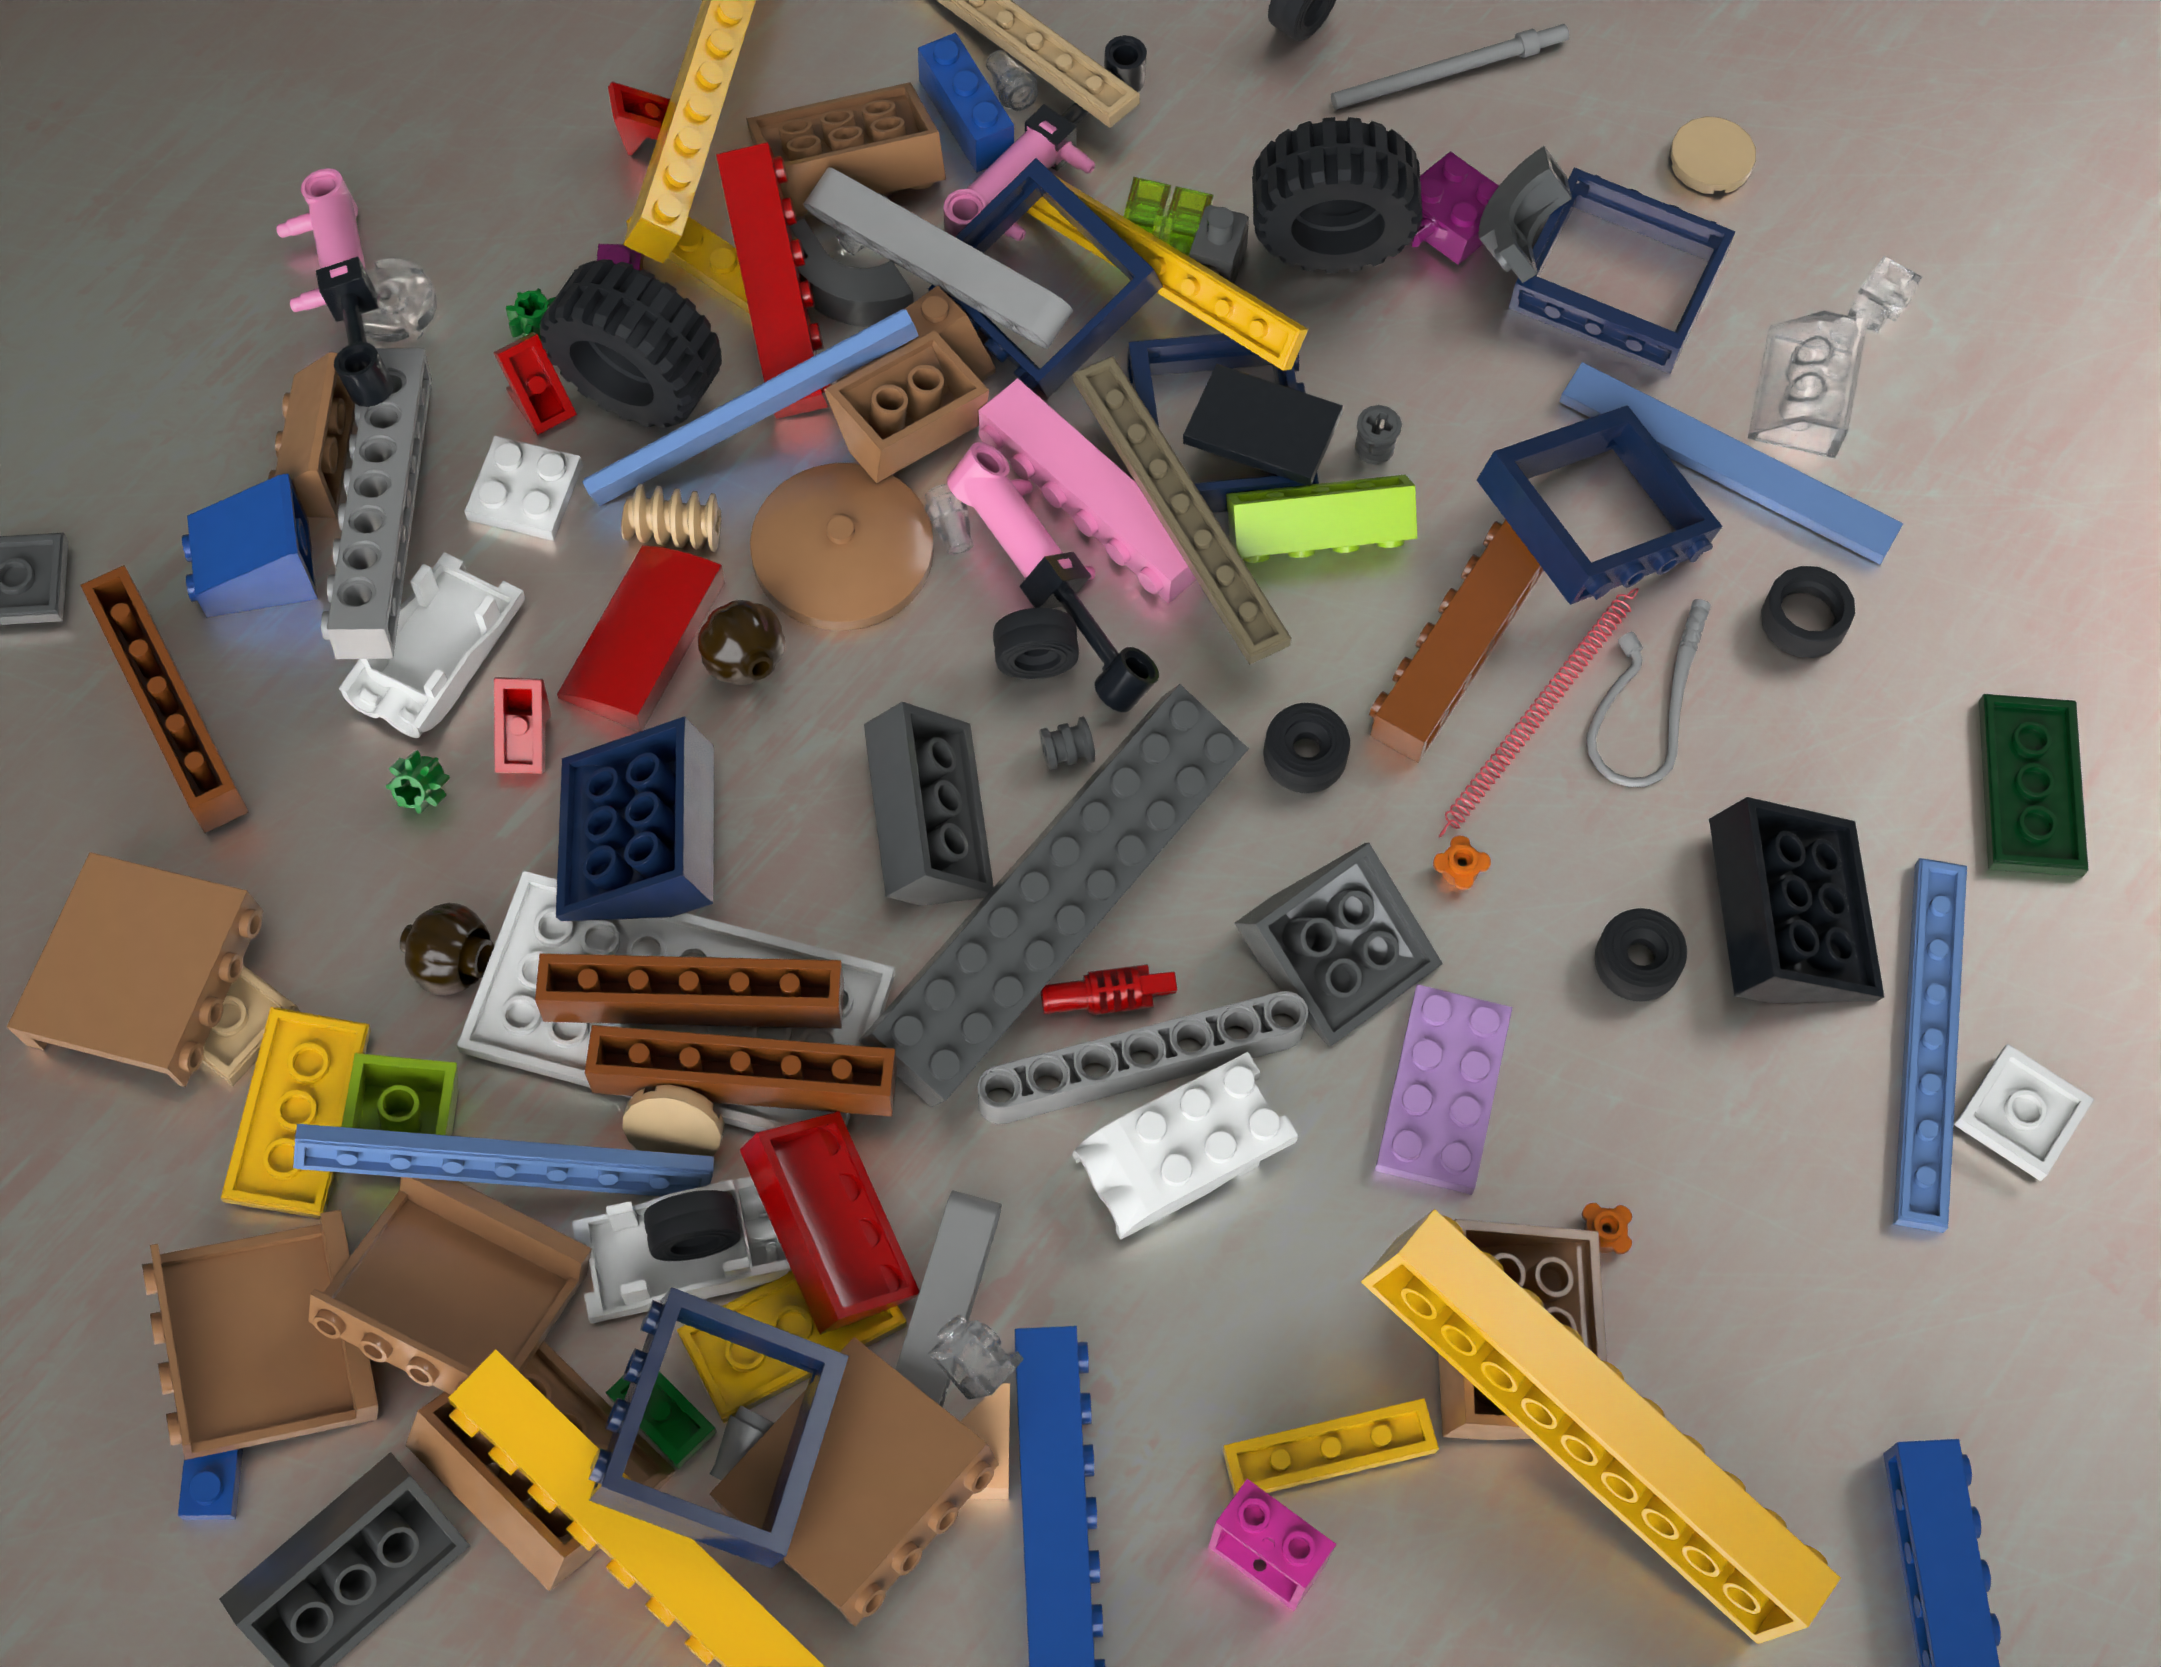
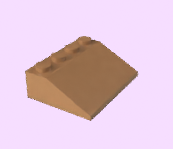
[746,82,946,218]
[1439,1219,1607,1440]
[405,1341,676,1591]

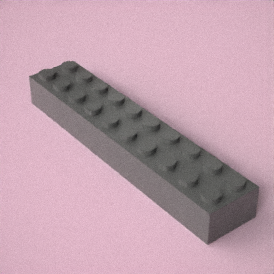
[858,684,1249,1107]

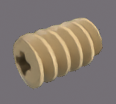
[621,484,721,552]

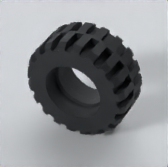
[1252,117,1422,273]
[540,259,722,428]

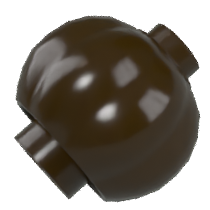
[698,600,785,686]
[400,903,494,996]

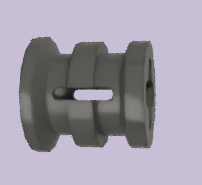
[1355,405,1402,465]
[1039,716,1095,770]

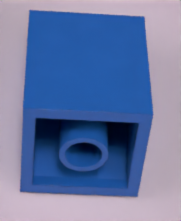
[182,473,318,618]

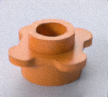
[1433,835,1491,890]
[1582,1203,1632,1255]

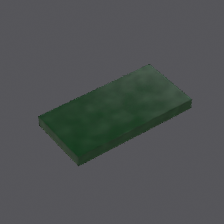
[1979,694,2088,877]

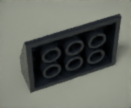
[1709,797,1885,1003]

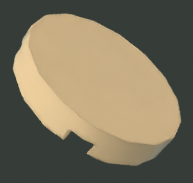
[1669,116,1756,194]
[622,1084,725,1156]

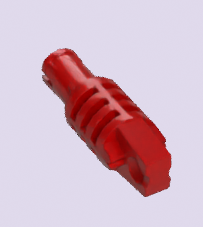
[1040,964,1178,1015]

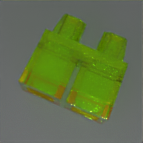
[1123,177,1214,256]

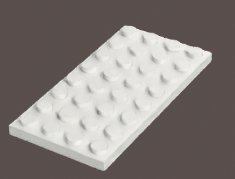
[457,871,895,1132]

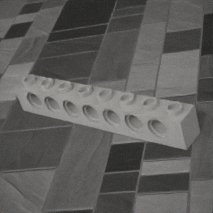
[321,348,432,659]

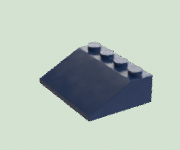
[556,716,714,921]

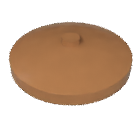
[750,463,934,631]

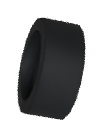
[1761,566,1855,658]

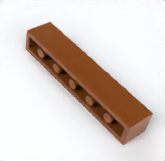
[1369,519,1544,763]
[80,565,249,833]
[535,953,844,1029]
[585,1025,897,1117]

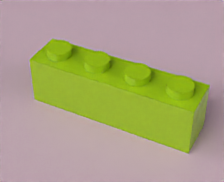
[1226,474,1417,563]

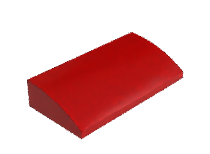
[557,546,725,732]
[739,1111,920,1335]

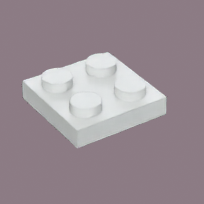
[465,436,583,541]
[1954,1044,2094,1181]

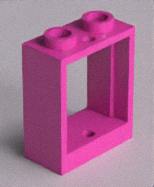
[1208,1479,1336,1611]

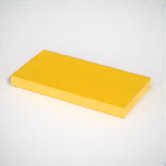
[221,1007,371,1219]
[677,1270,907,1423]

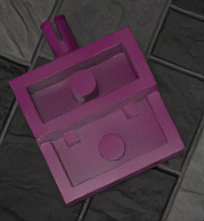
[1409,151,1499,265]

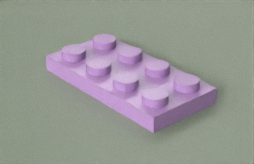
[1375,984,1513,1195]

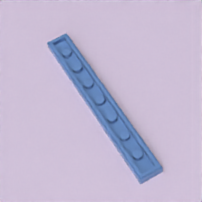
[582,309,919,506]
[1560,362,1904,565]
[1893,858,1967,1233]
[293,1124,714,1197]

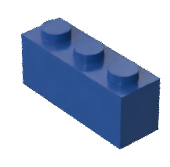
[918,32,1014,173]

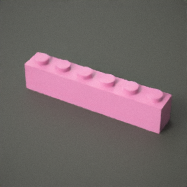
[979,378,1196,603]

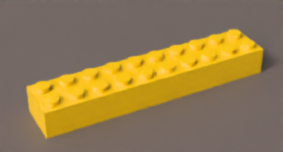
[1361,1209,1841,1644]

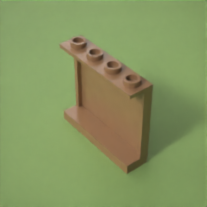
[7,852,264,1087]
[308,1177,592,1395]
[142,1209,378,1460]
[710,1337,999,1627]

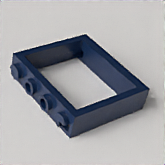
[928,158,1163,398]
[1508,167,1736,374]
[1127,334,1319,513]
[1477,405,1723,605]
[589,1287,849,1569]

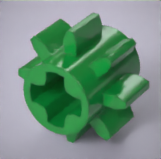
[506,288,556,340]
[386,750,450,814]

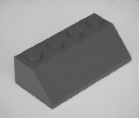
[864,702,994,906]
[219,1452,470,1667]

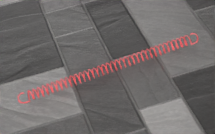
[1439,588,1639,837]

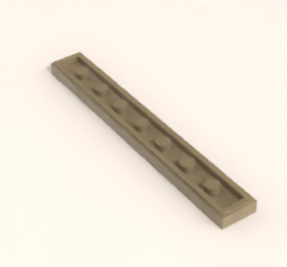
[1073,356,1292,665]

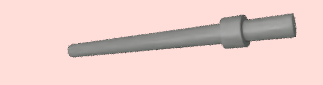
[1331,24,1569,110]

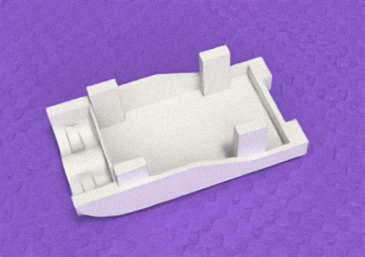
[339,552,526,738]
[1072,1052,1298,1240]
[572,1176,791,1324]

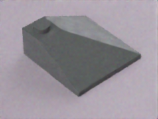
[1235,843,1443,1046]

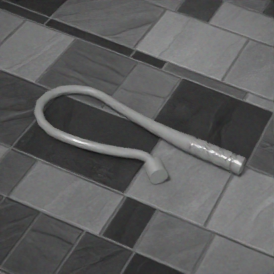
[1586,599,1711,787]

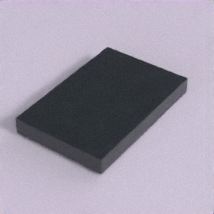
[1183,364,1343,486]

